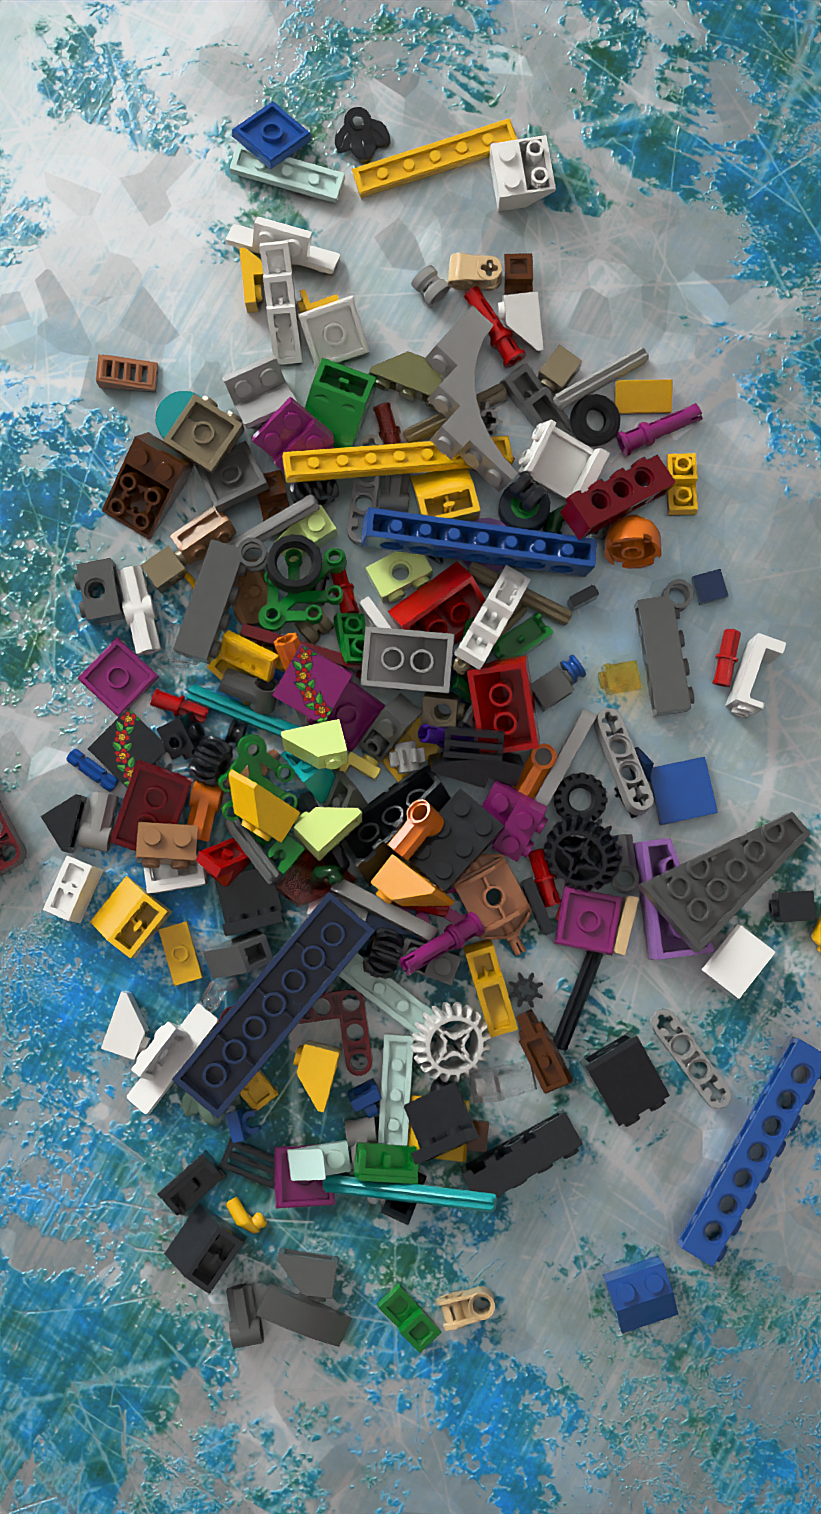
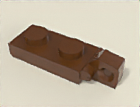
[516,1009,573,1094]

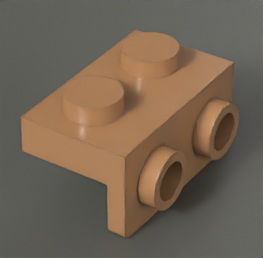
[170,506,237,565]
[232,559,280,626]
[136,822,198,870]

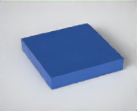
[232,101,312,169]
[649,756,718,825]

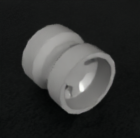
[411,265,450,306]

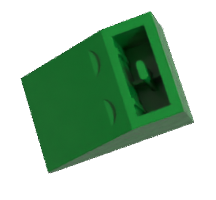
[305,358,377,448]

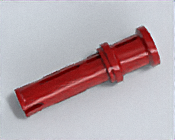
[463,286,526,368]

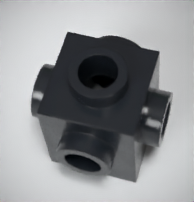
[156,711,205,760]

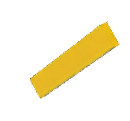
[352,118,518,198]

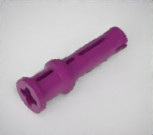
[616,403,703,456]
[399,912,485,976]

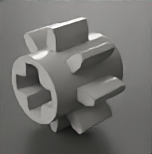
[479,402,503,435]
[389,741,426,774]

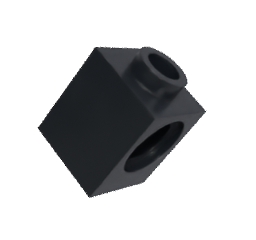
[768,890,816,923]

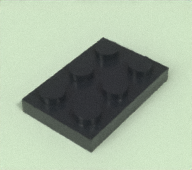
[408,788,505,893]

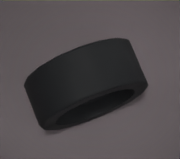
[266,534,323,594]

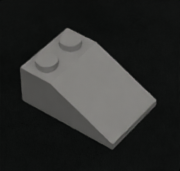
[360,626,455,694]

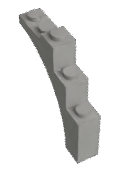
[425,306,518,492]

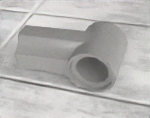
[78,791,119,852]
[345,1116,378,1168]

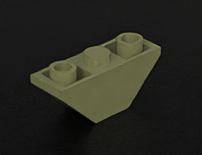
[369,351,443,411]

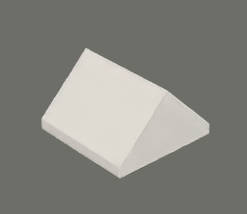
[702,924,775,1001]

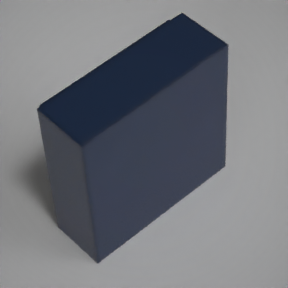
[692,569,729,605]

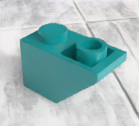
[281,751,336,804]

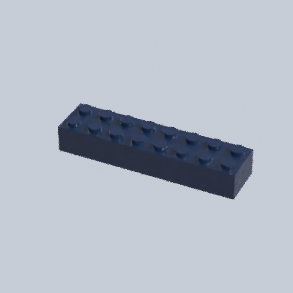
[172,892,376,1119]

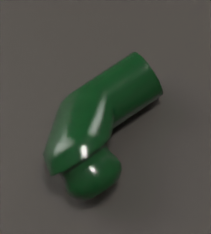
[543,503,567,534]
[309,864,344,886]

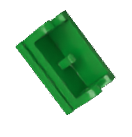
[491,613,554,660]
[268,834,308,876]
[353,1142,419,1184]

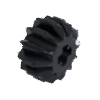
[289,479,340,507]
[189,735,233,787]
[363,927,404,979]

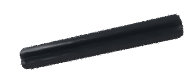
[553,951,604,1051]

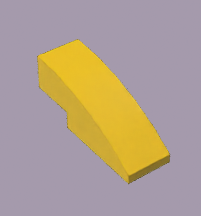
[463,939,518,1038]

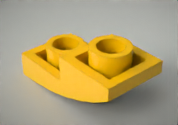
[666,453,698,515]

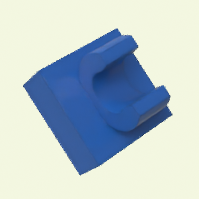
[347,1078,382,1118]
[226,1107,262,1143]

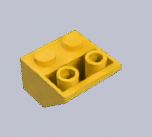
[410,469,481,521]
[90,876,172,959]

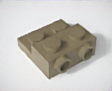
[163,393,245,474]

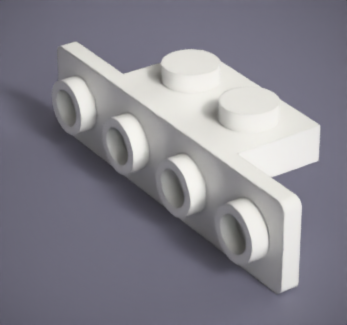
[225,217,340,274]
[127,1004,220,1115]

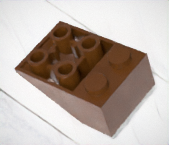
[102,432,195,540]

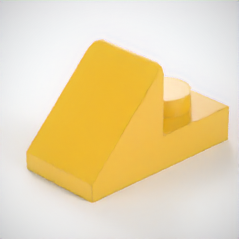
[239,248,264,313]

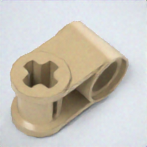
[448,253,502,291]
[436,1286,495,1331]

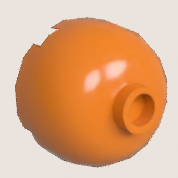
[604,515,662,569]

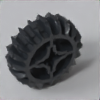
[543,813,623,892]

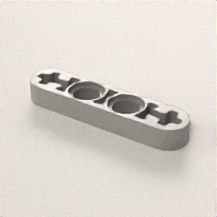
[347,434,383,545]
[534,708,597,806]
[594,708,654,815]
[330,879,439,942]
[650,1009,731,1108]

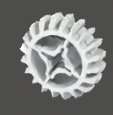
[411,1002,491,1083]

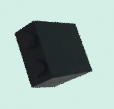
[579,1032,670,1127]

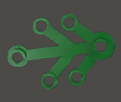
[258,548,347,631]
[218,734,298,845]

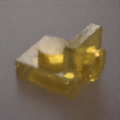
[598,660,642,696]

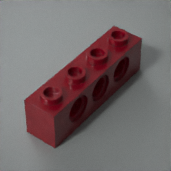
[560,454,676,540]

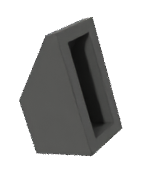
[277,1248,338,1302]

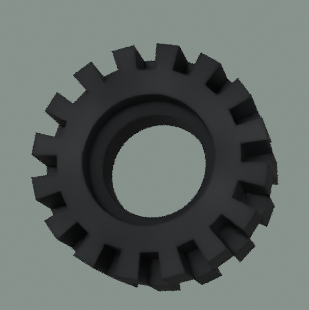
[553,772,608,822]

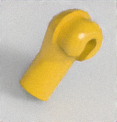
[225,1197,267,1234]

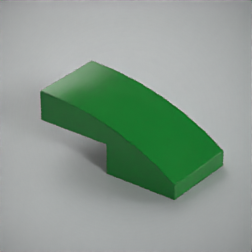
[377,1283,442,1353]

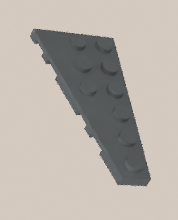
[637,812,811,953]

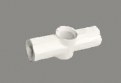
[117,566,162,656]

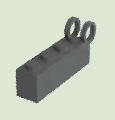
[173,538,268,665]
[634,579,694,717]

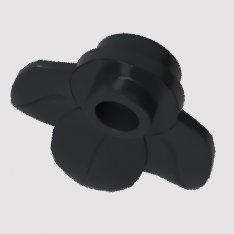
[334,107,390,165]

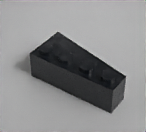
[339,765,451,886]
[460,1109,583,1198]

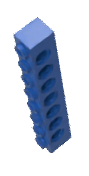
[361,507,597,577]
[677,1037,821,1267]

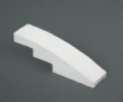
[259,240,303,365]
[454,565,531,670]

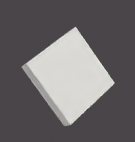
[298,296,370,370]

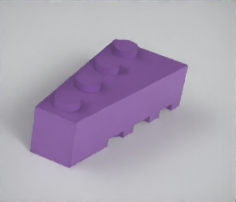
[633,838,715,960]

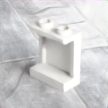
[518,420,610,502]
[725,633,786,718]

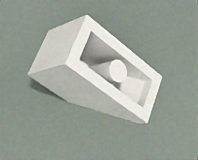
[498,291,543,352]
[101,991,151,1060]

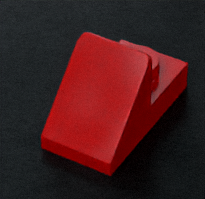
[195,838,251,887]

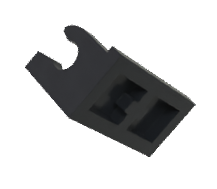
[157,1150,227,1216]

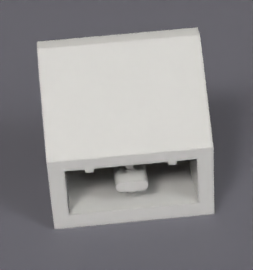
[489,135,556,212]

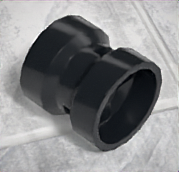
[507,472,548,513]

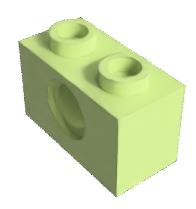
[366,551,433,603]

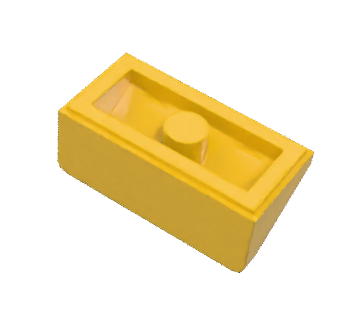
[614,379,673,414]

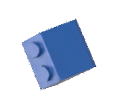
[602,1256,678,1334]

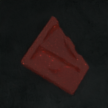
[276,850,357,908]

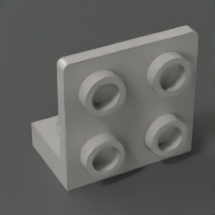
[222,354,297,429]

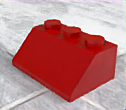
[387,562,486,645]
[467,655,540,753]

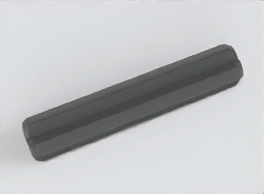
[224,814,281,885]

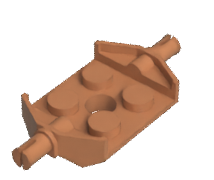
[453,854,532,956]

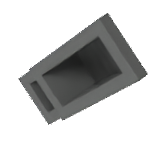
[500,363,575,437]
[256,1282,352,1347]

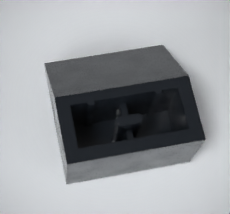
[164,1203,247,1294]

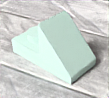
[287,1140,351,1181]

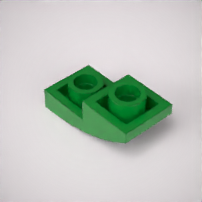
[333,613,366,664]

